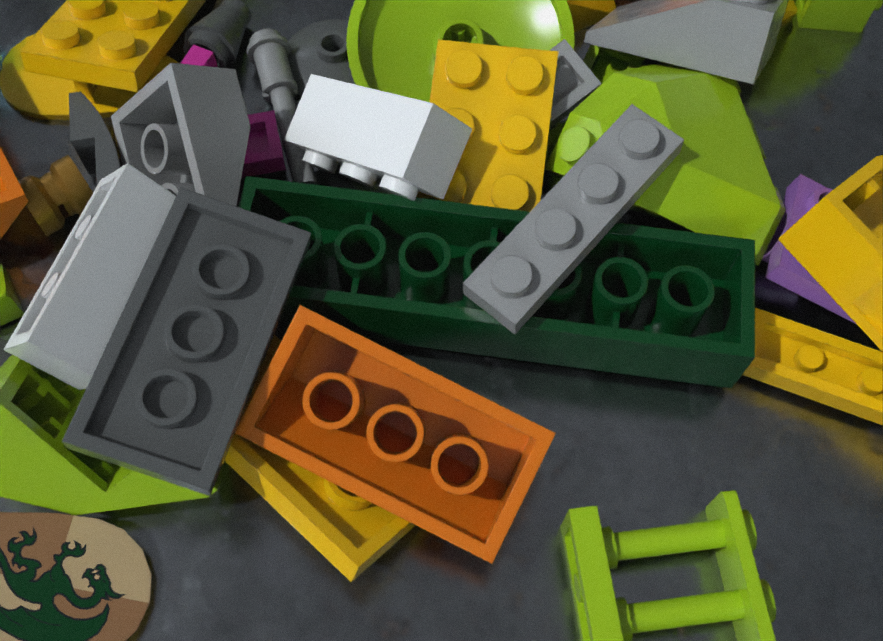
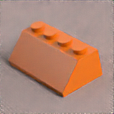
[235,305,556,564]

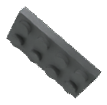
[62,187,311,496]

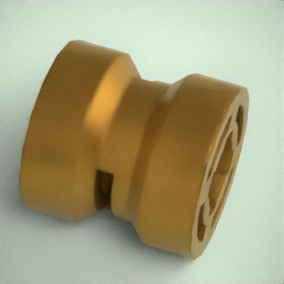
[18,155,93,236]

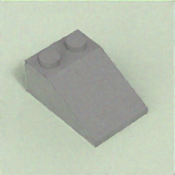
[584,0,788,84]
[111,63,250,206]

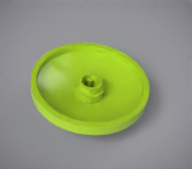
[346,0,575,102]

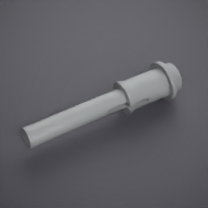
[246,29,318,185]

